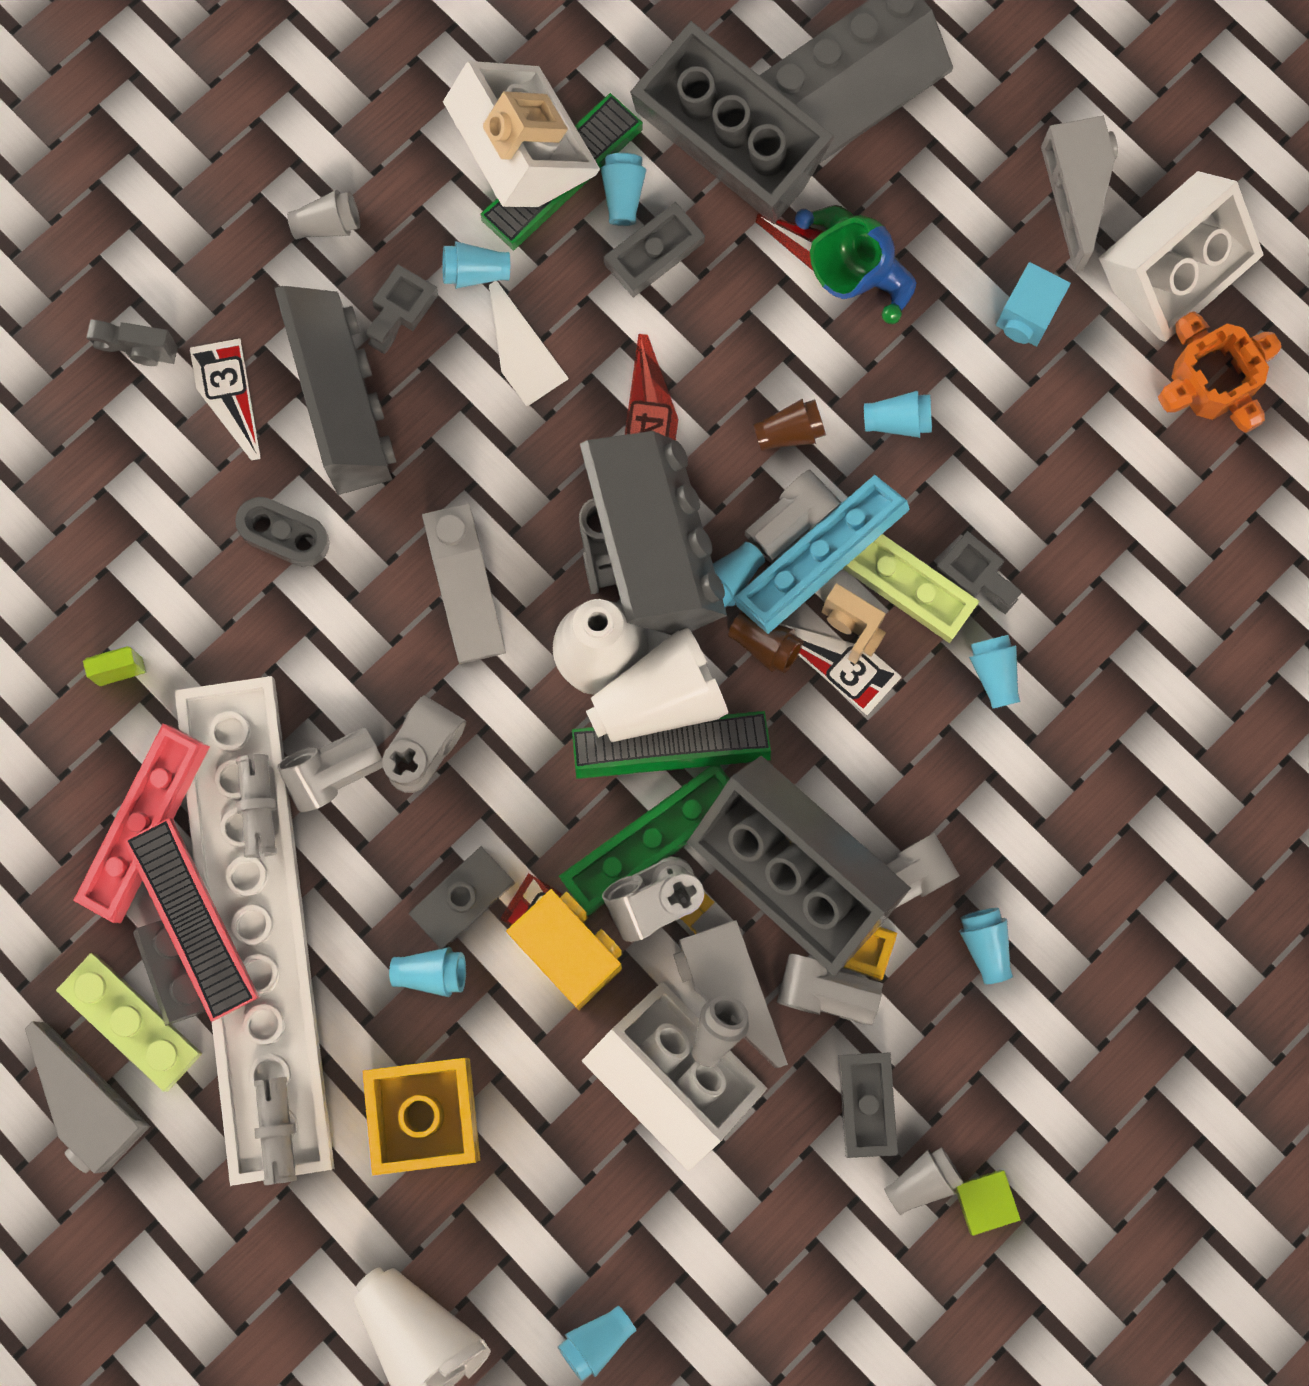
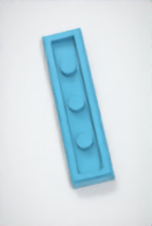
[733,475,910,634]

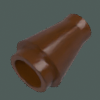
[753,399,826,451]
[728,612,803,673]

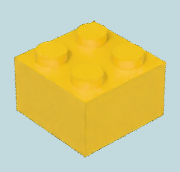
[506,889,622,1010]
[362,1058,480,1176]

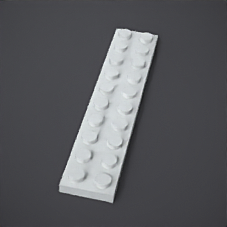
[175,676,335,1186]

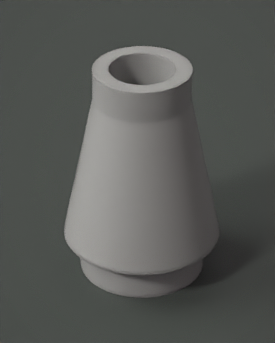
[287,190,360,239]
[692,996,749,1067]
[884,1147,964,1215]

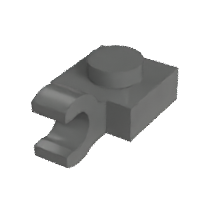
[366,264,438,354]
[935,531,1022,614]

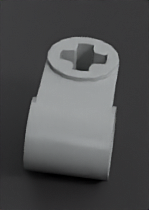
[579,498,616,594]
[382,695,466,793]
[602,857,704,942]

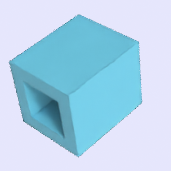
[996,262,1071,347]

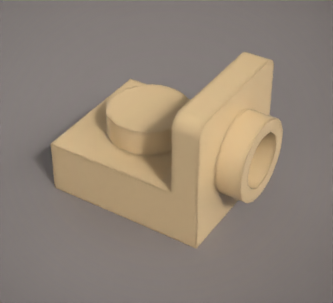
[483,91,568,160]
[822,583,886,664]

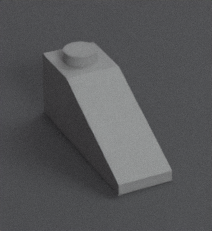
[1041,115,1118,272]
[422,503,506,665]
[673,920,788,1068]
[25,1021,151,1174]

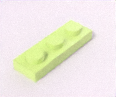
[843,534,980,643]
[56,953,202,1092]

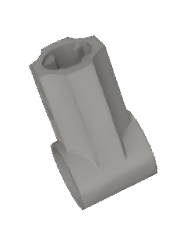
[745,470,842,564]
[277,727,383,812]
[886,833,960,908]
[777,954,883,1025]

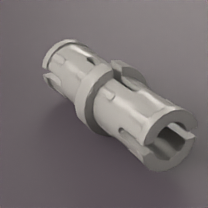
[236,754,277,858]
[254,1077,297,1185]

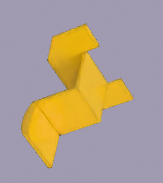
[680,892,715,934]

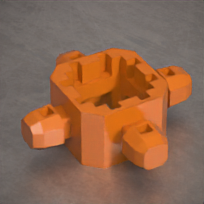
[1158,311,1282,433]

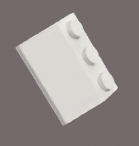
[443,61,600,207]
[1099,171,1264,342]
[582,982,768,1172]

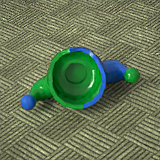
[795,205,917,324]

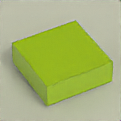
[83,646,146,686]
[955,1170,1021,1236]

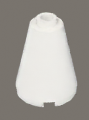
[553,599,649,695]
[586,628,728,742]
[354,1267,491,1386]

